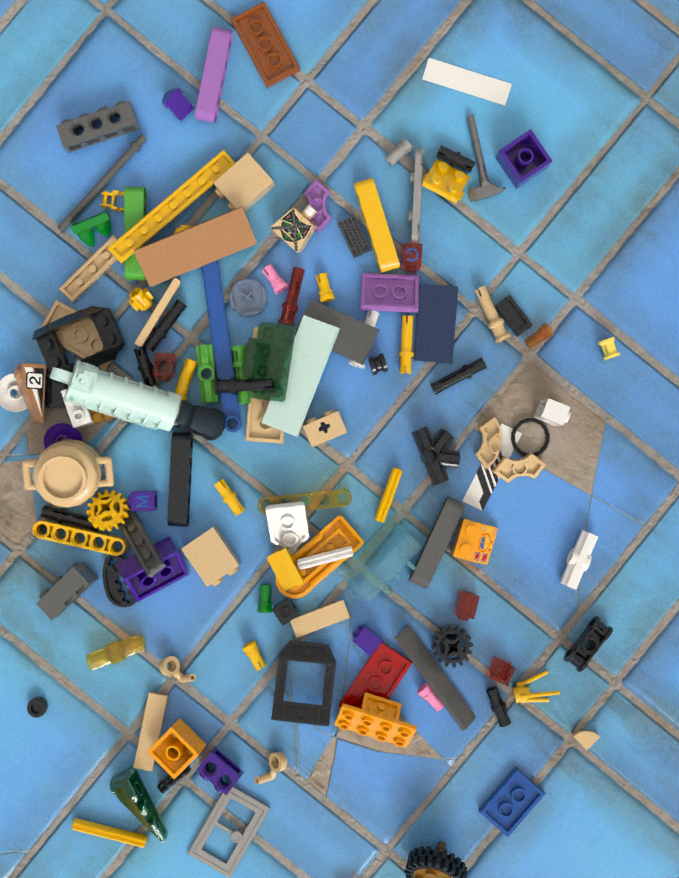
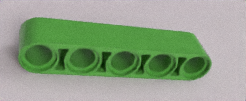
[124,187,147,281]

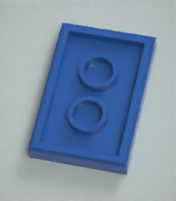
[478,767,546,837]

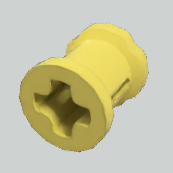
[598,337,621,360]

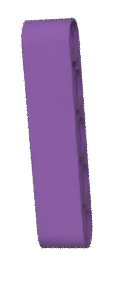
[195,27,233,123]

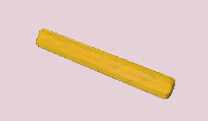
[72,818,147,848]

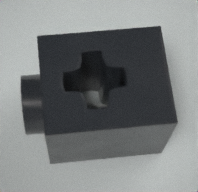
[272,597,300,626]

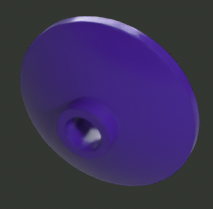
[44,423,83,449]

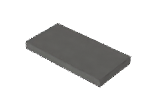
[295,299,380,365]

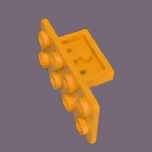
[334,692,417,747]

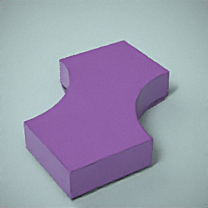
[303,179,332,234]

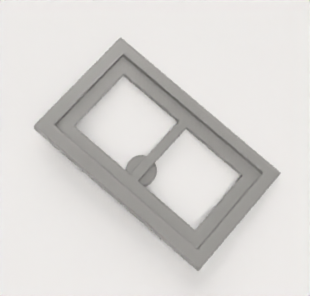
[187,786,270,878]

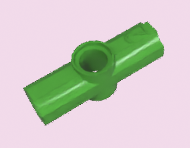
[196,344,219,404]

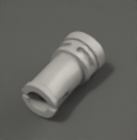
[384,138,413,167]

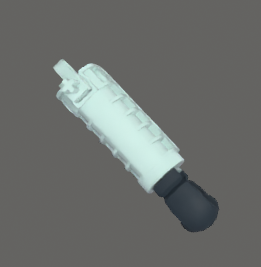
[50,360,226,441]

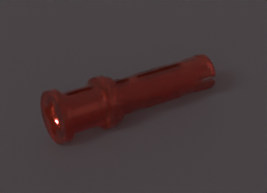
[277,267,305,327]

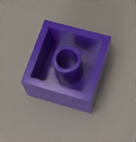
[495,129,553,189]

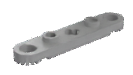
[409,149,424,245]

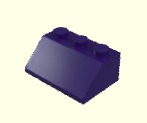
[117,536,189,602]

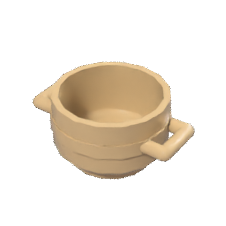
[22,439,114,508]

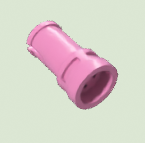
[262,264,288,294]
[417,682,444,711]

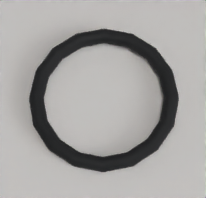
[511,418,550,456]

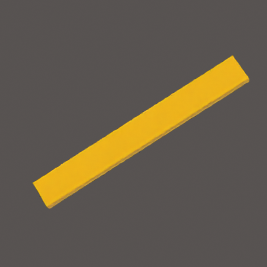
[108,150,235,264]

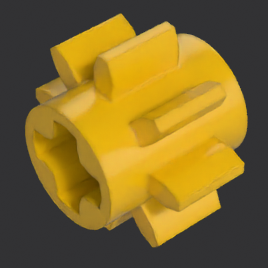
[128,287,154,311]

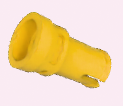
[315,273,335,303]
[242,640,267,671]

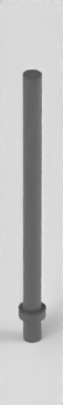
[57,134,147,232]

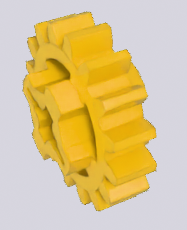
[86,490,130,532]

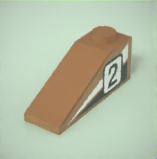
[14,363,46,423]

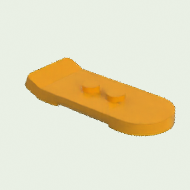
[276,515,364,598]

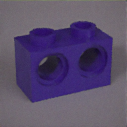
[197,747,244,795]

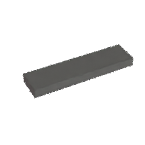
[119,510,166,578]

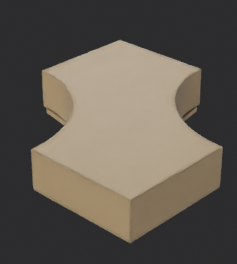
[492,452,546,483]

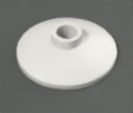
[0,374,27,412]

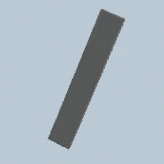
[394,625,476,730]

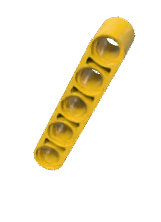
[354,178,400,273]
[32,520,129,556]

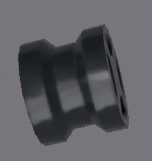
[368,353,388,376]

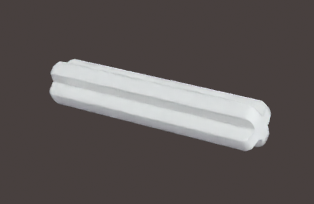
[297,546,354,570]

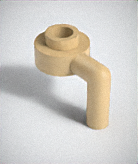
[159,656,196,683]
[254,751,287,785]

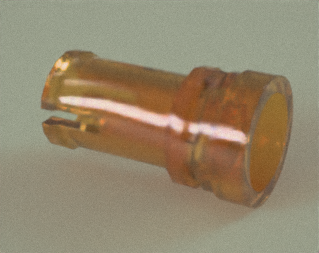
[524,323,554,350]

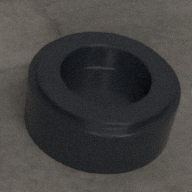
[27,697,48,718]

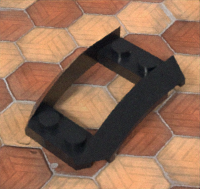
[32,306,126,384]
[271,640,336,726]

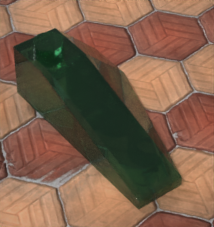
[110,765,168,842]

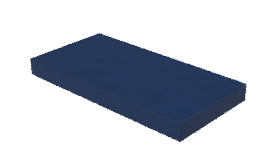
[414,284,458,364]

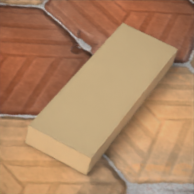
[290,599,350,638]

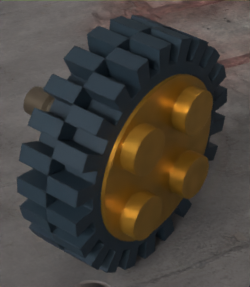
[405,841,467,878]

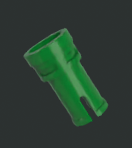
[257,584,273,613]

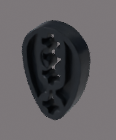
[103,554,137,607]

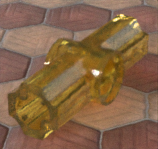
[86,634,146,671]

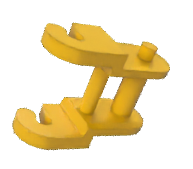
[100,190,124,212]

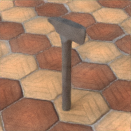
[466,115,506,202]

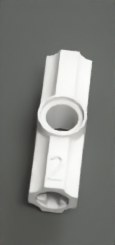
[560,530,598,589]

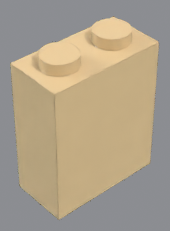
[213,153,275,212]
[181,526,241,587]

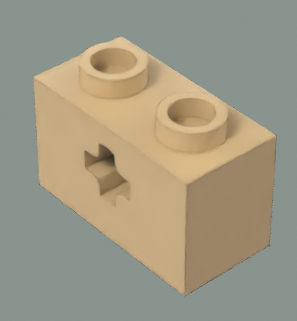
[303,410,347,447]

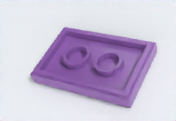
[360,273,419,313]

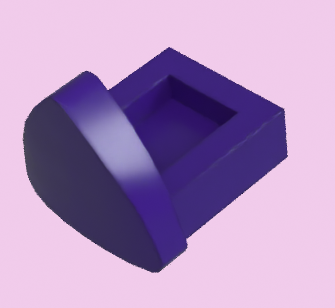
[162,88,194,121]

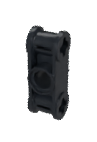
[563,616,613,672]

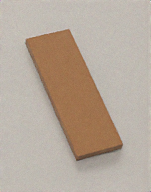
[134,206,257,287]

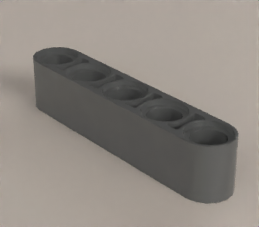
[409,496,465,589]

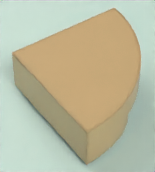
[572,730,600,750]

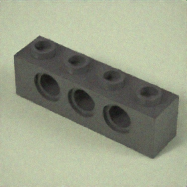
[56,101,140,153]

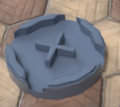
[229,279,267,317]

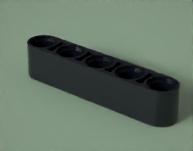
[167,432,193,527]

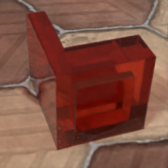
[487,656,515,686]

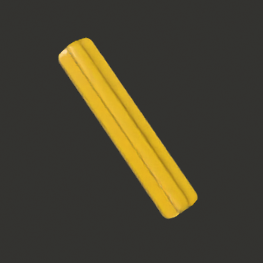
[375,468,402,523]

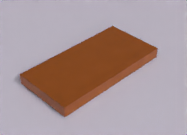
[231,2,300,88]

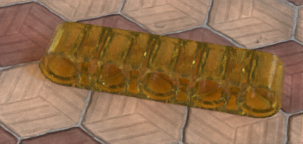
[258,488,352,514]

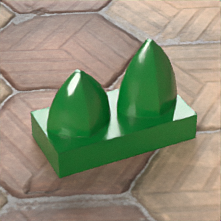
[71,210,111,247]

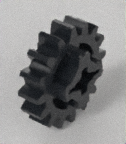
[431,624,473,668]

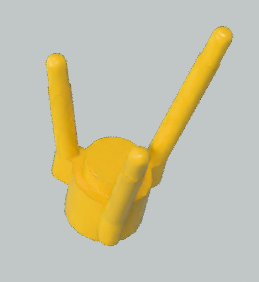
[513,670,560,703]

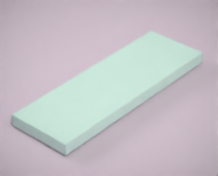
[262,315,340,437]

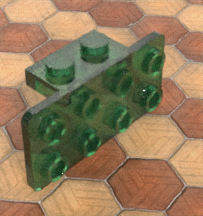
[242,322,296,402]

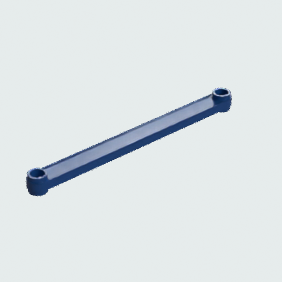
[201,260,242,432]

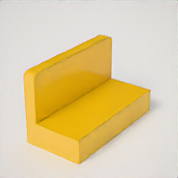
[267,546,305,591]

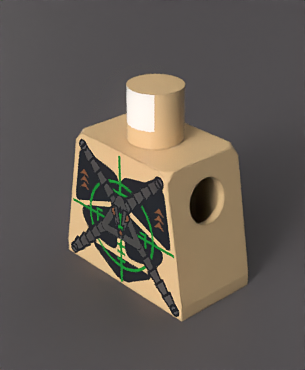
[270,204,317,253]

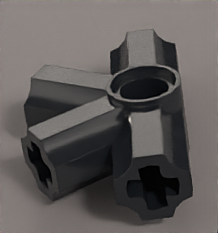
[411,426,460,486]

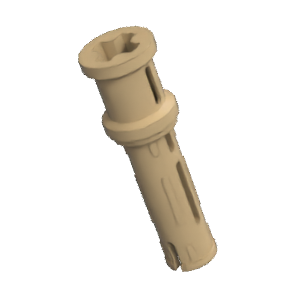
[474,286,511,344]

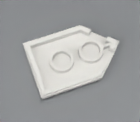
[266,501,309,555]

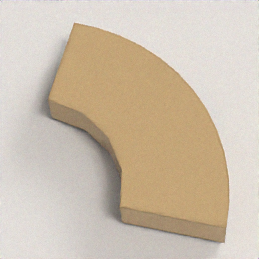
[475,416,502,469]

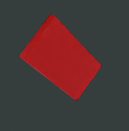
[339,642,412,709]

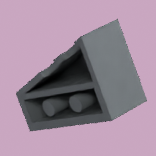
[36,562,99,621]

